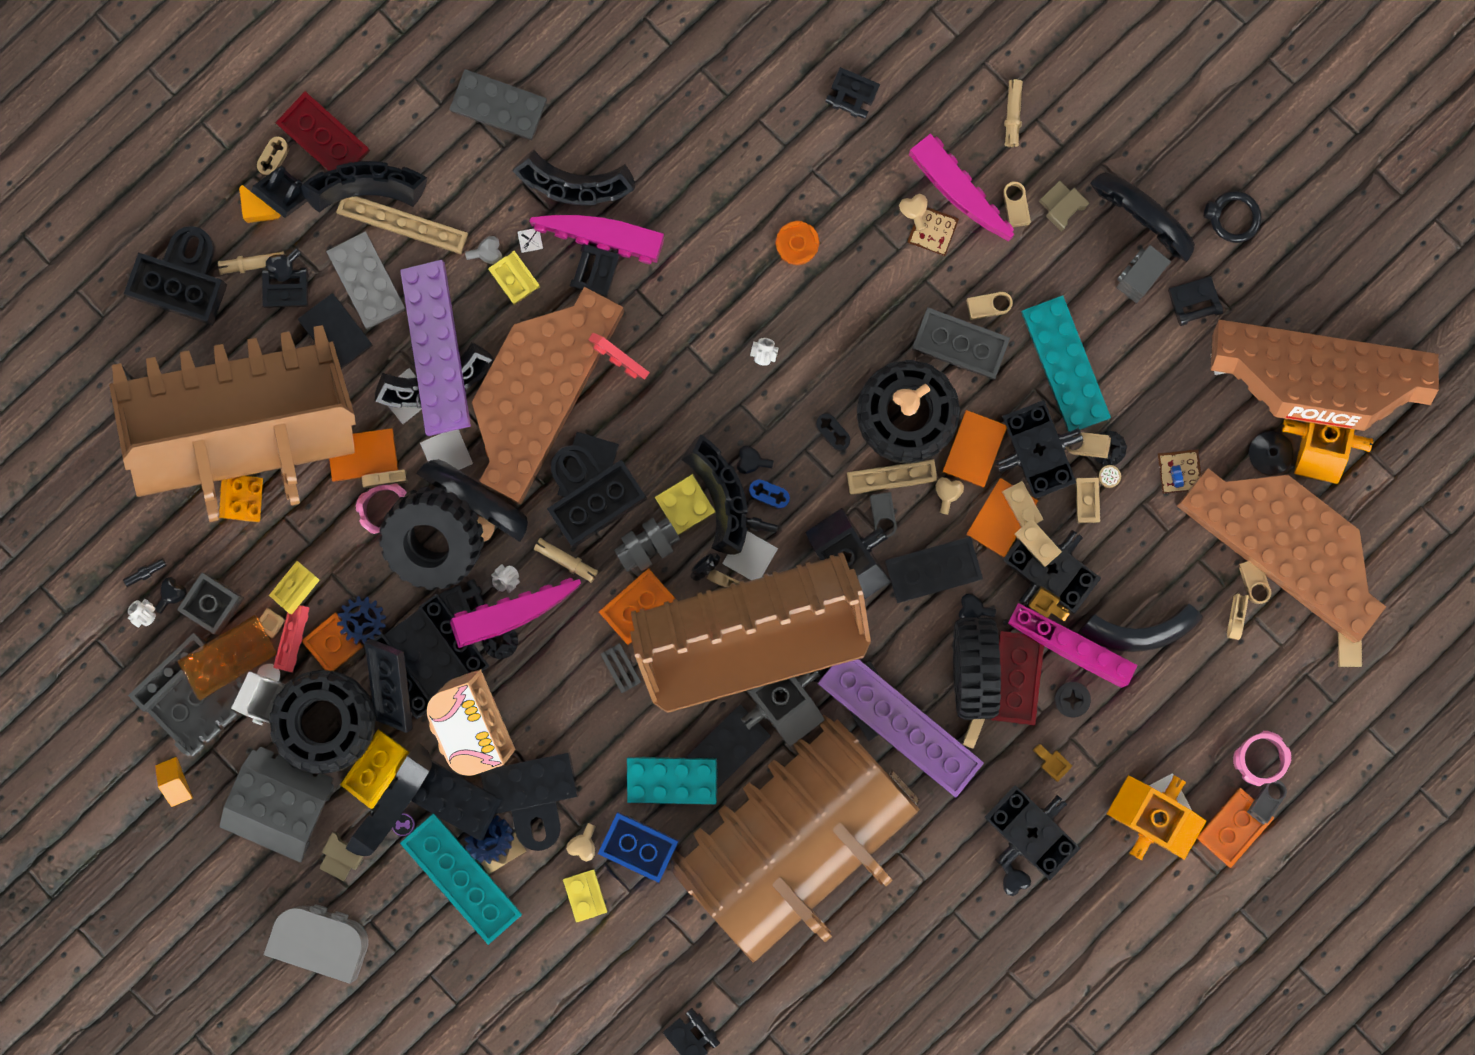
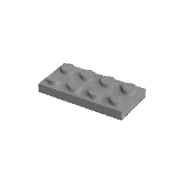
[326,231,406,330]

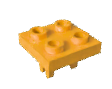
[219,476,263,522]

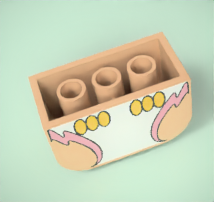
[427,669,515,776]

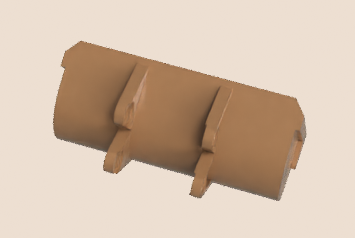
[109,325,356,522]
[630,552,871,713]
[670,715,920,962]

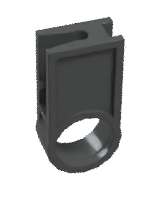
[870,492,897,538]
[1247,780,1287,825]

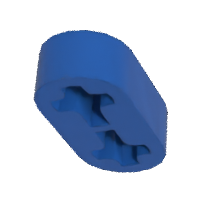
[749,480,790,509]

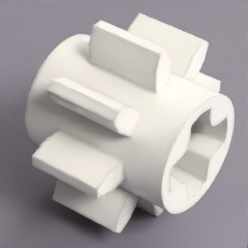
[750,338,779,365]
[491,564,520,593]
[128,599,156,628]

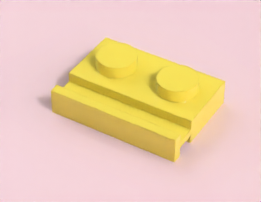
[488,251,540,305]
[269,561,320,615]
[563,869,608,923]

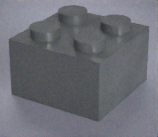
[1116,245,1171,304]
[177,573,244,635]

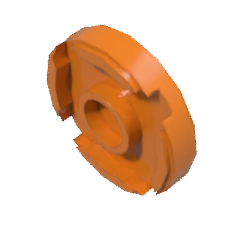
[776,221,820,265]

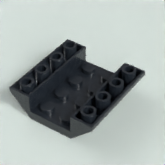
[364,594,489,719]

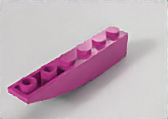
[909,133,1014,241]
[530,215,664,264]
[450,578,581,648]
[1008,603,1138,688]

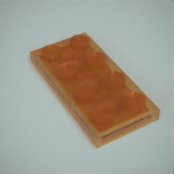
[177,615,277,700]

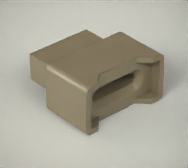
[1039,181,1090,232]
[319,831,364,881]

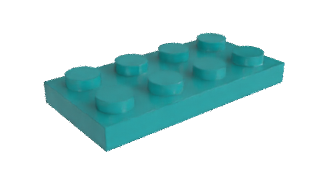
[627,757,717,804]

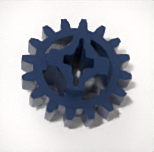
[337,597,386,645]
[465,815,514,864]

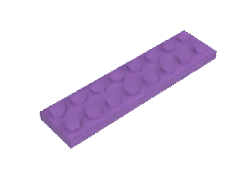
[400,260,471,436]
[817,659,984,798]

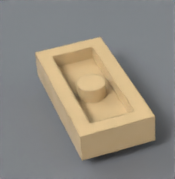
[1075,478,1100,523]
[1002,481,1044,527]
[1014,519,1062,567]

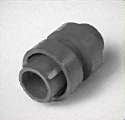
[614,517,681,572]

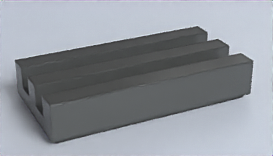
[601,643,641,693]

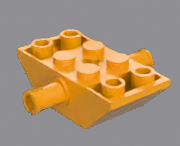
[1282,419,1373,484]
[1106,775,1206,860]

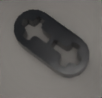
[816,413,850,451]

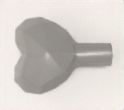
[465,236,502,264]

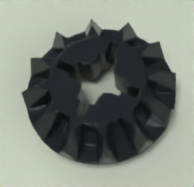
[1094,430,1127,466]
[690,553,721,581]
[483,629,518,659]
[1055,682,1091,718]

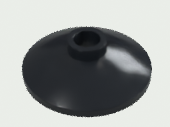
[1249,431,1293,475]

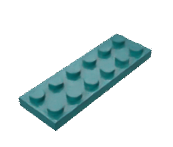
[1021,295,1111,432]
[400,814,523,945]

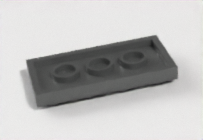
[449,69,547,141]
[912,307,1010,380]

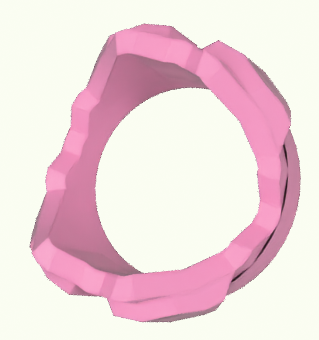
[356,483,407,534]
[1233,731,1291,786]

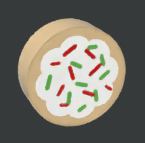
[1098,465,1121,488]

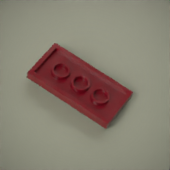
[275,91,370,171]
[990,631,1044,725]

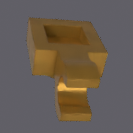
[1028,586,1070,621]
[1033,744,1072,782]

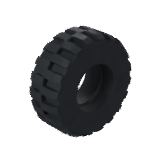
[379,487,484,590]
[953,617,1001,720]

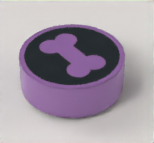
[392,813,415,836]

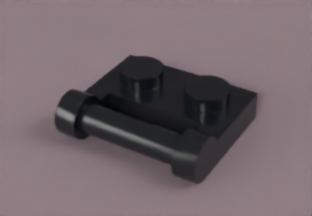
[569,244,620,297]
[262,267,309,308]
[1168,276,1223,326]

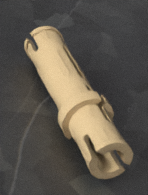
[1004,79,1023,147]
[218,251,285,275]
[534,538,598,583]

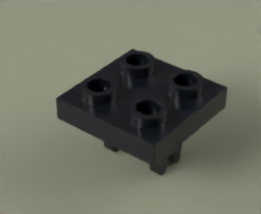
[251,166,307,218]

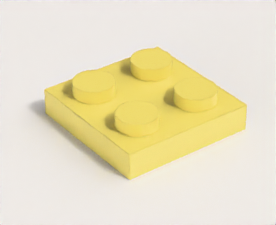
[655,474,716,535]

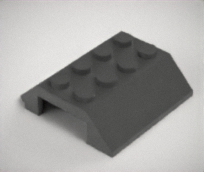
[128,633,244,757]
[219,747,334,863]

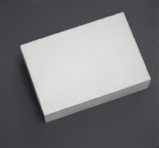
[232,671,285,725]

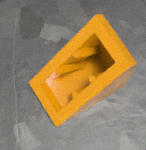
[239,185,281,223]
[155,757,193,807]

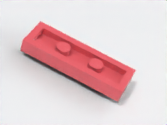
[588,333,650,380]
[273,605,309,673]

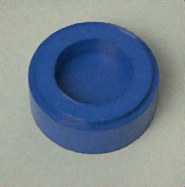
[1170,465,1184,488]

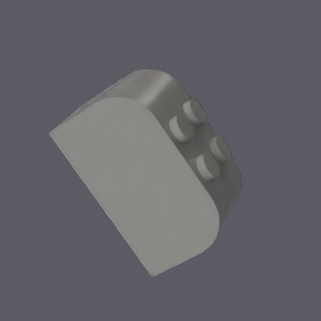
[264,904,368,984]

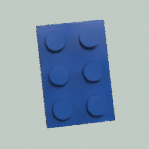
[598,812,679,883]

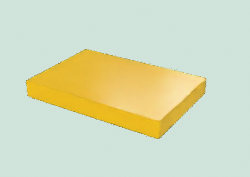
[340,729,410,809]

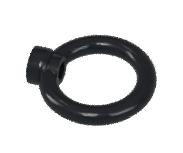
[1203,191,1262,243]

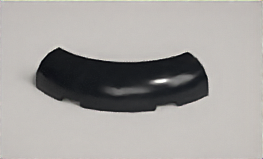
[512,150,636,205]
[302,161,427,213]
[1090,172,1195,262]
[375,342,494,408]
[681,434,748,555]
[416,459,528,542]
[1078,603,1203,652]
[345,743,432,856]

